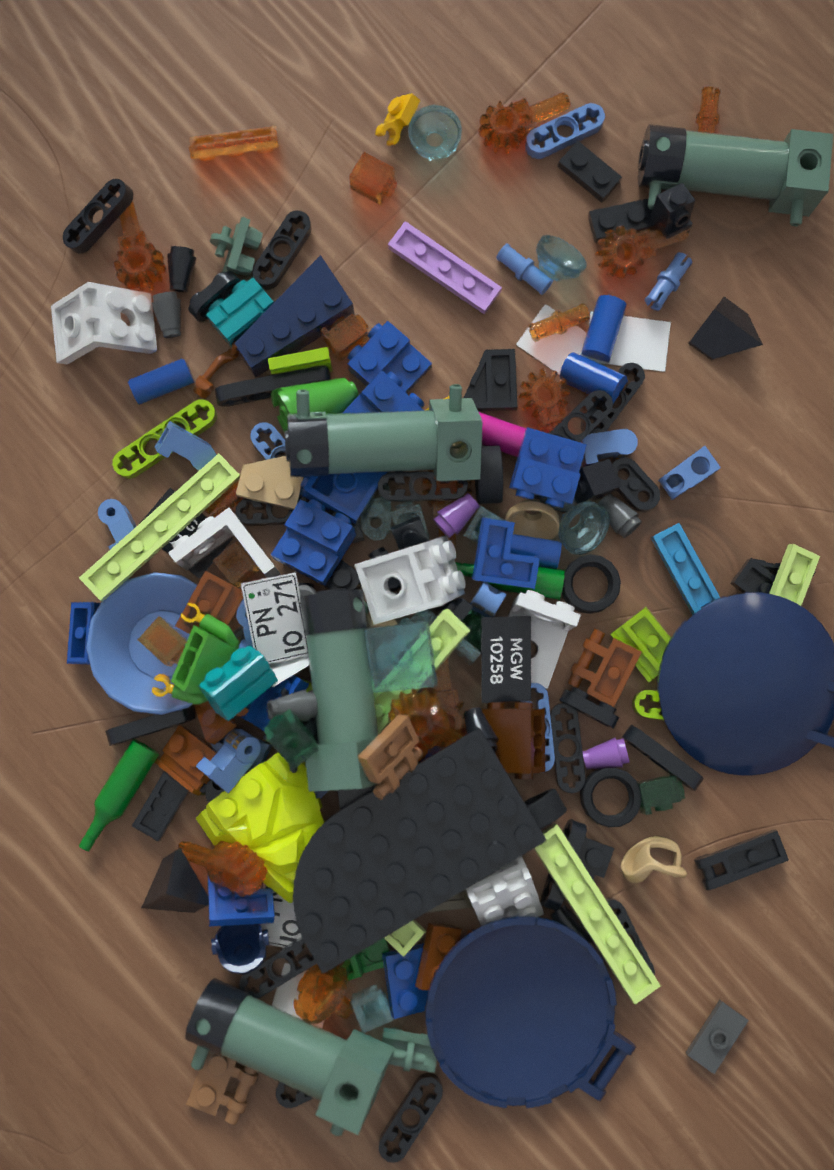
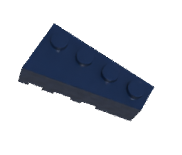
[235,255,355,378]

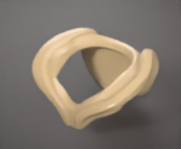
[621,836,687,884]

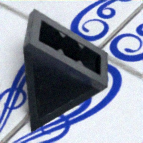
[688,296,763,361]
[141,848,208,913]

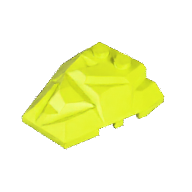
[196,749,324,904]

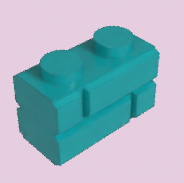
[206,277,274,348]
[198,645,278,721]

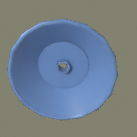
[86,572,197,715]

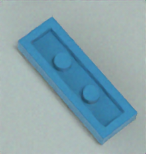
[651,523,720,615]

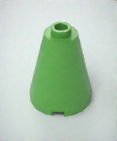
[271,378,359,434]

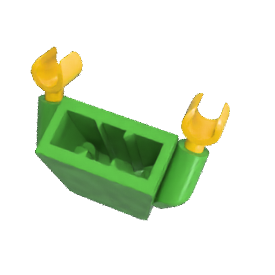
[152,603,239,705]

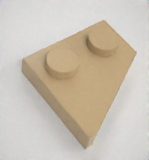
[236,456,304,510]

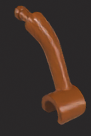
[193,341,239,399]

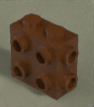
[481,702,545,780]

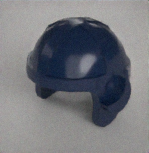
[211,924,270,975]

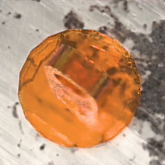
[294,964,356,1024]

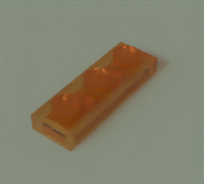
[189,126,279,161]

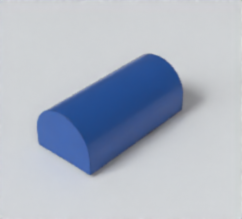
[581,295,627,363]
[560,352,628,404]
[128,359,195,405]
[510,534,562,569]
[67,602,101,665]

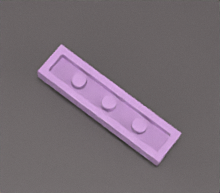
[388,221,502,314]

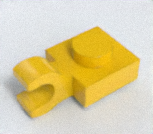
[375,93,421,146]

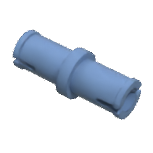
[496,243,553,295]
[644,252,692,311]

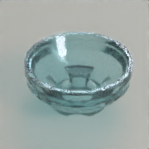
[408,105,462,160]
[536,235,587,281]
[559,501,610,555]

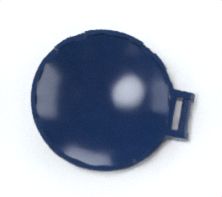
[657,592,834,776]
[426,916,636,1108]

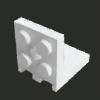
[51,282,157,364]
[169,508,281,578]
[355,536,466,625]
[508,590,581,689]
[466,856,544,926]

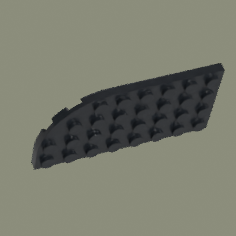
[293,727,547,974]

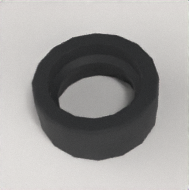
[475,446,503,504]
[562,554,621,614]
[580,768,642,827]
[524,789,567,829]

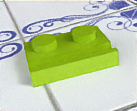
[268,347,333,375]
[610,607,671,682]

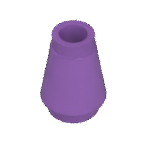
[433,493,480,538]
[582,737,630,769]

